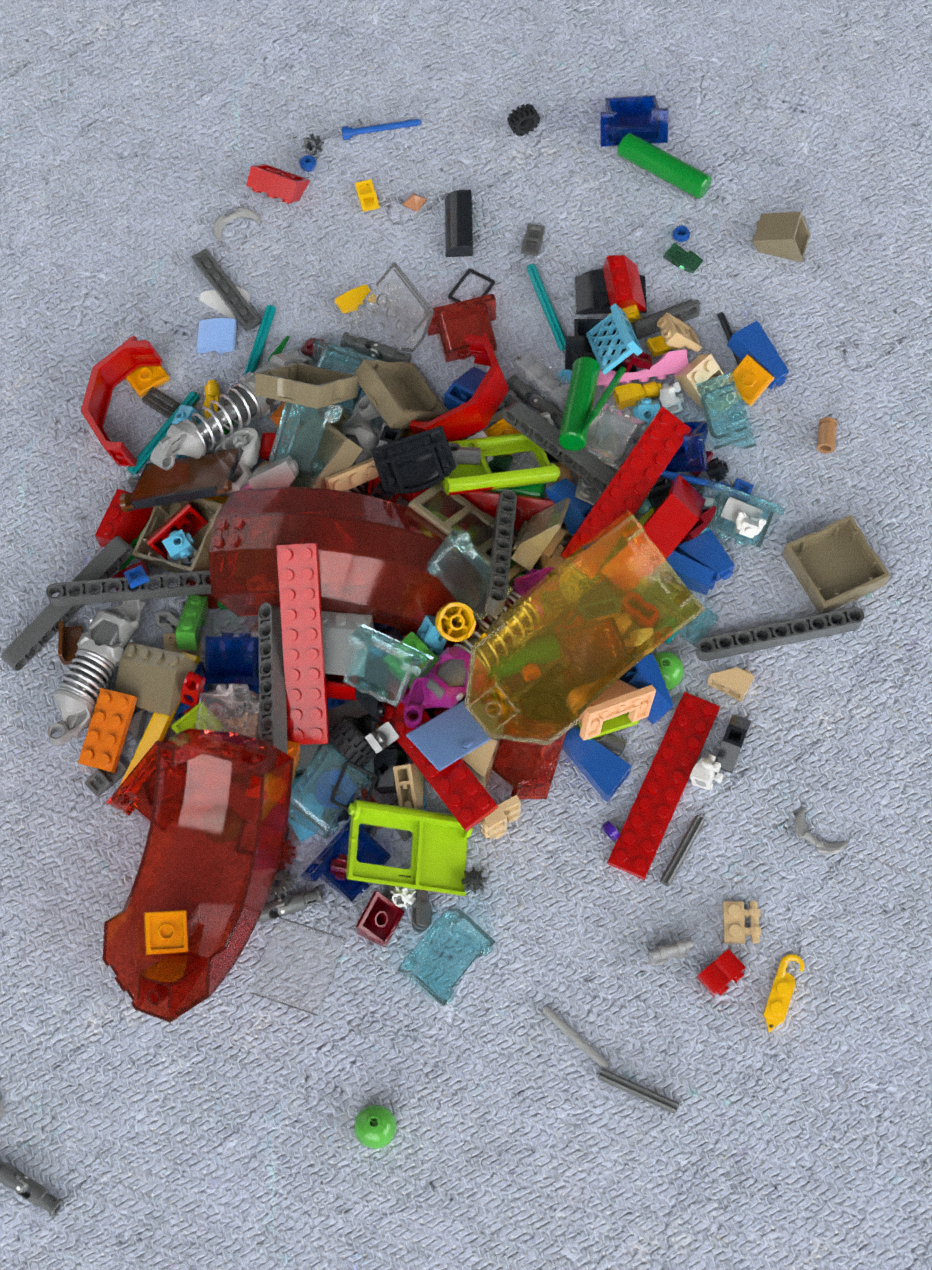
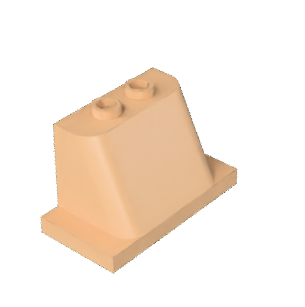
[566,677,656,741]

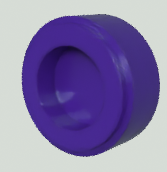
[602,821,620,841]

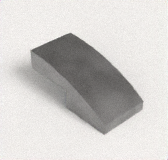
[521,223,545,256]
[84,759,128,797]

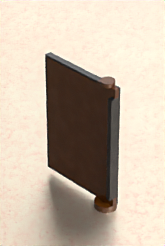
[119,447,243,513]

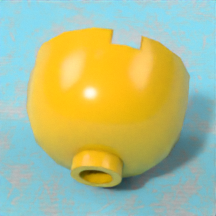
[435,602,476,642]

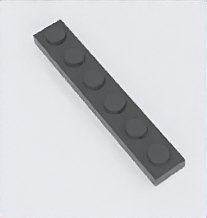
[191,249,261,332]

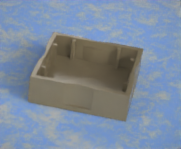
[354,359,448,429]
[254,362,358,409]
[281,412,363,510]
[132,499,233,573]
[782,515,890,614]

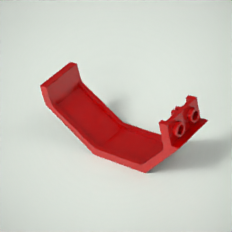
[409,331,509,442]
[81,335,163,467]
[594,474,706,598]

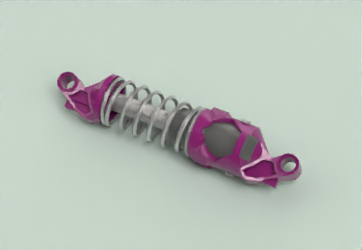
[401,567,559,729]

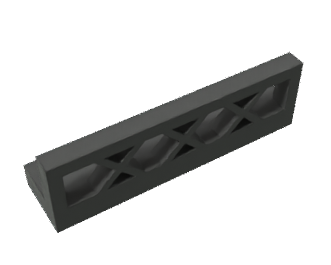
[630,299,700,340]

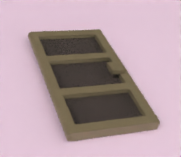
[408,482,526,582]

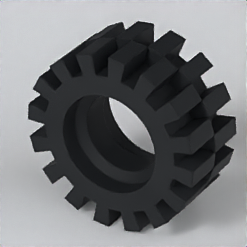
[507,104,540,136]

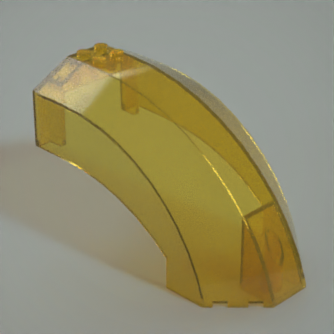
[464,511,706,745]

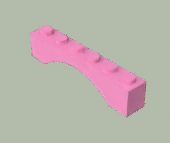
[597,349,688,388]

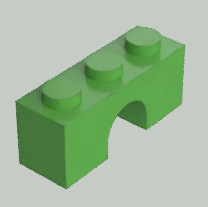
[175,595,209,651]

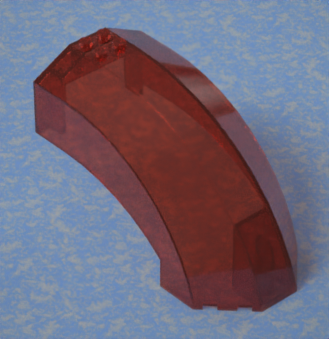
[208,487,484,637]
[102,728,294,1022]

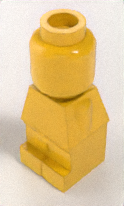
[203,380,221,419]
[613,381,662,411]

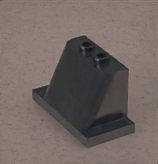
[565,319,638,372]

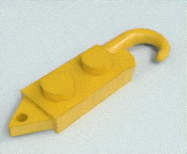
[763,954,804,1033]

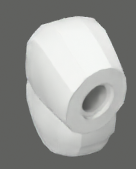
[215,427,261,502]

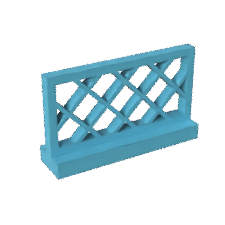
[586,303,643,375]

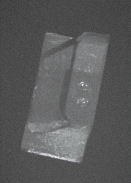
[584,403,647,470]

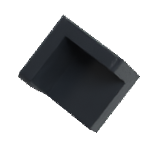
[648,483,672,511]

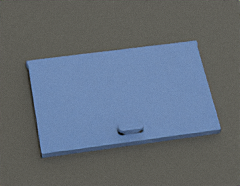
[406,696,504,771]

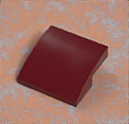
[680,506,716,543]

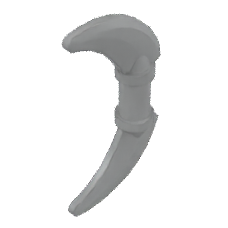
[214,207,261,242]
[795,808,848,855]

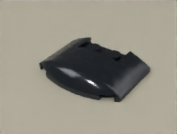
[575,268,647,314]
[370,426,457,494]

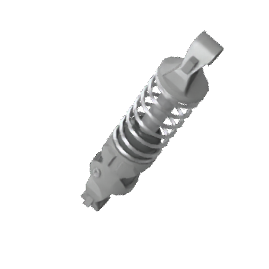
[150,349,314,470]

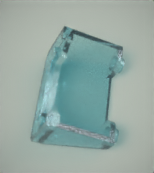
[269,402,343,479]
[427,529,513,622]
[286,741,371,839]
[398,908,495,1006]

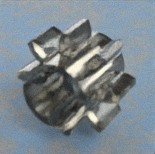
[461,867,487,894]

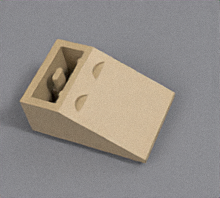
[675,354,739,419]

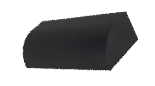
[445,190,473,257]

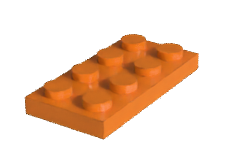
[78,688,138,773]

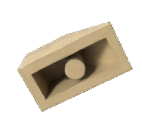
[707,667,755,702]

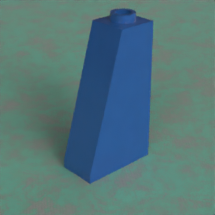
[727,320,789,390]
[649,550,716,595]
[561,726,632,803]

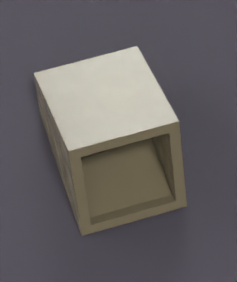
[753,212,810,262]

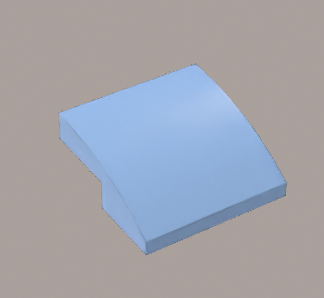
[197,318,237,354]

